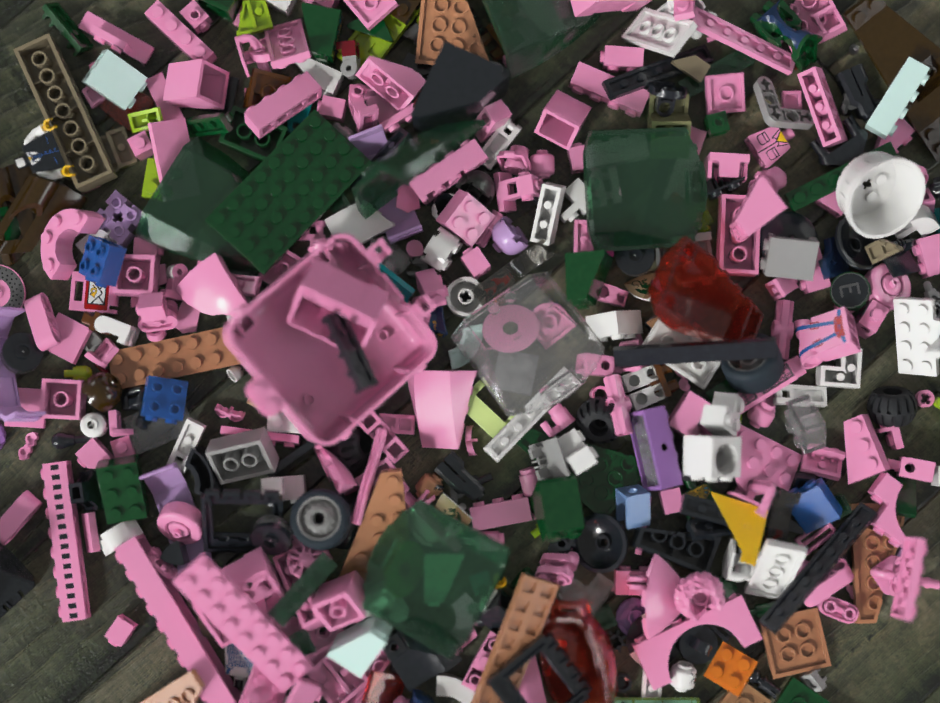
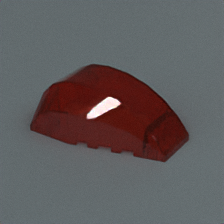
[648,236,764,341]

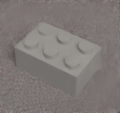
[205,427,280,485]

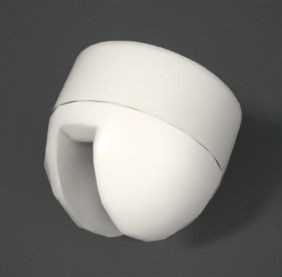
[226,365,244,382]

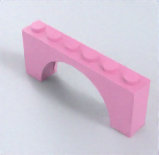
[631,592,762,690]

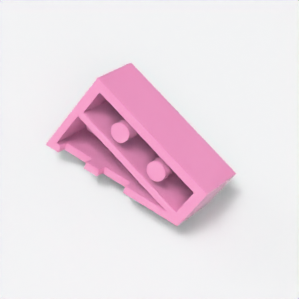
[843,414,891,484]

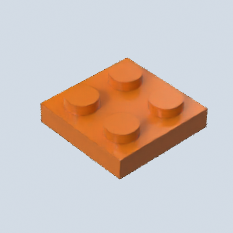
[703,641,759,697]

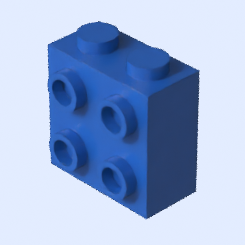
[78,235,127,288]
[140,376,189,425]
[784,478,843,534]

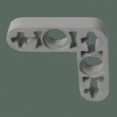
[753,76,815,130]

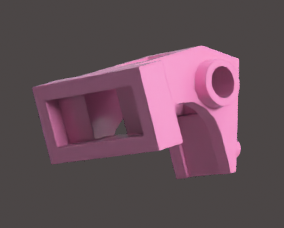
[348,83,379,133]
[493,172,543,213]

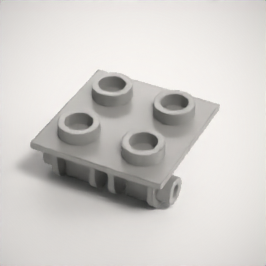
[528,437,570,480]

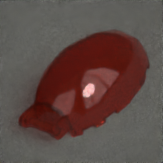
[540,599,618,703]

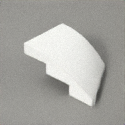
[324,200,396,244]

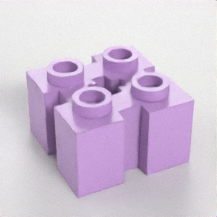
[97,190,150,248]

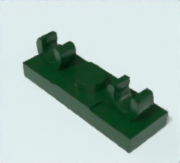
[42,2,94,56]
[185,111,234,138]

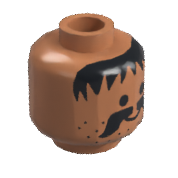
[415,472,444,502]

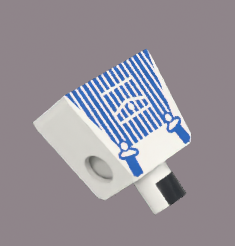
[225,643,254,688]

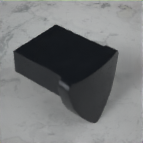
[160,541,190,565]

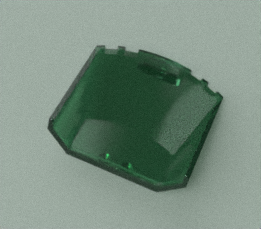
[582,127,707,251]
[363,500,511,659]

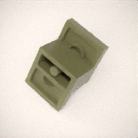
[647,92,692,159]

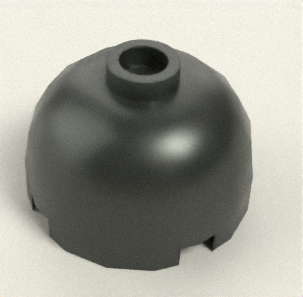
[455,170,495,207]

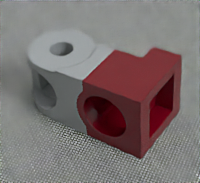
[336,40,361,80]

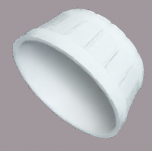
[835,151,926,239]

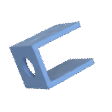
[615,484,651,529]

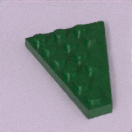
[516,428,641,515]

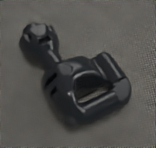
[121,385,151,430]

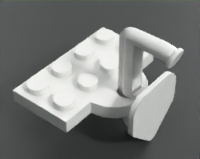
[621,0,718,58]
[893,296,940,377]
[722,538,807,600]

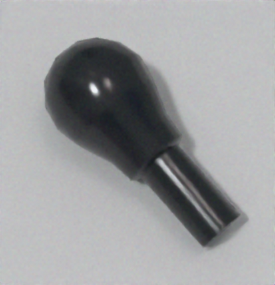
[51,432,91,449]

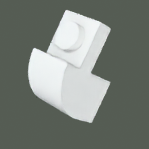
[559,178,592,224]
[895,204,940,239]
[99,520,143,556]

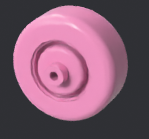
[864,263,911,311]
[157,501,203,544]

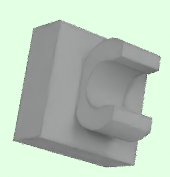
[799,669,827,692]

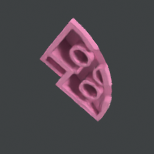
[787,0,848,52]
[175,253,248,316]
[313,444,359,496]
[641,554,681,639]

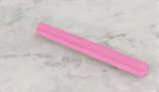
[351,428,388,525]

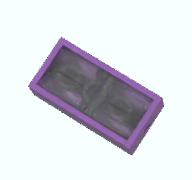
[629,406,683,491]

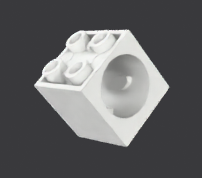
[683,435,741,482]

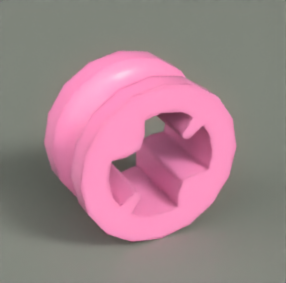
[915,390,935,408]

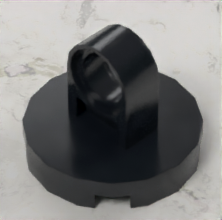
[648,81,688,117]
[677,625,718,664]

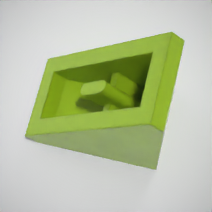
[128,107,164,133]

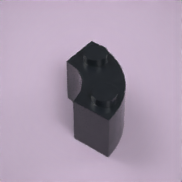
[184,446,224,496]

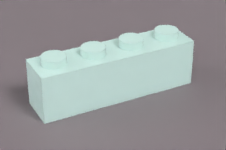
[865,57,930,140]

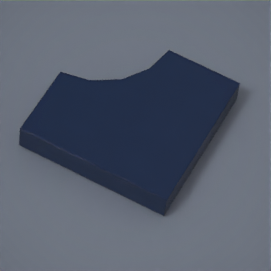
[818,237,851,280]

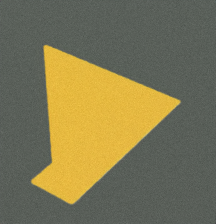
[711,492,769,566]

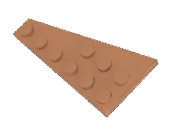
[849,503,905,624]

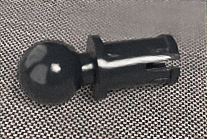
[748,668,781,699]

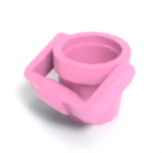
[496,145,532,175]

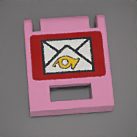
[69,271,119,314]

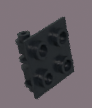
[699,176,745,201]
[883,237,920,278]

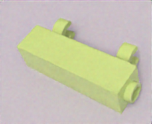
[467,380,516,438]

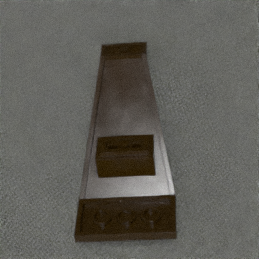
[843,0,940,161]

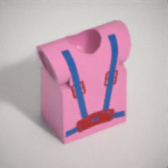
[794,306,861,369]

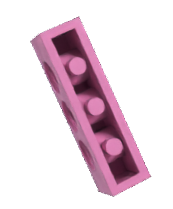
[797,66,848,148]

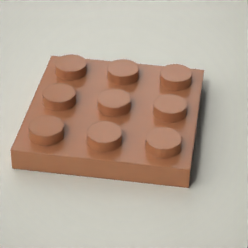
[758,606,831,679]

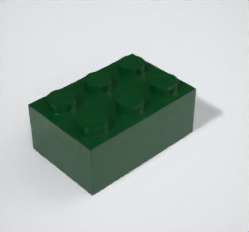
[219,106,290,162]
[95,454,150,524]

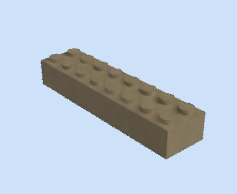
[13,33,118,193]

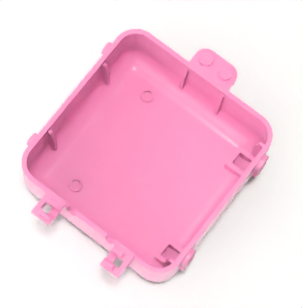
[222,234,438,446]

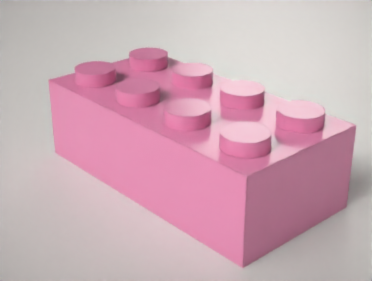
[715,194,760,277]

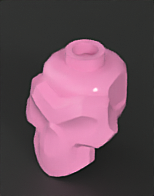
[747,166,787,194]
[747,395,776,429]

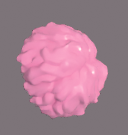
[674,571,726,622]

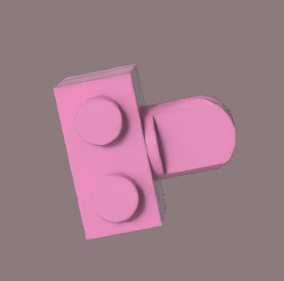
[614,566,649,596]

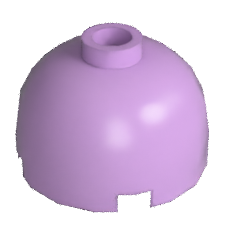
[491,216,529,255]

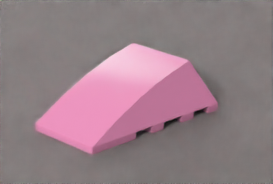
[407,370,478,449]
[306,643,390,703]

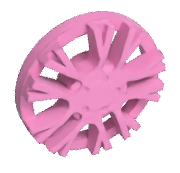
[286,542,325,579]
[147,546,178,579]

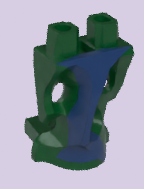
[750,0,822,72]

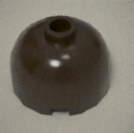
[81,372,122,412]

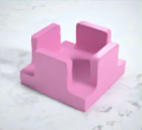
[704,152,750,184]

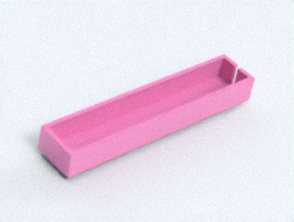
[114,534,241,703]

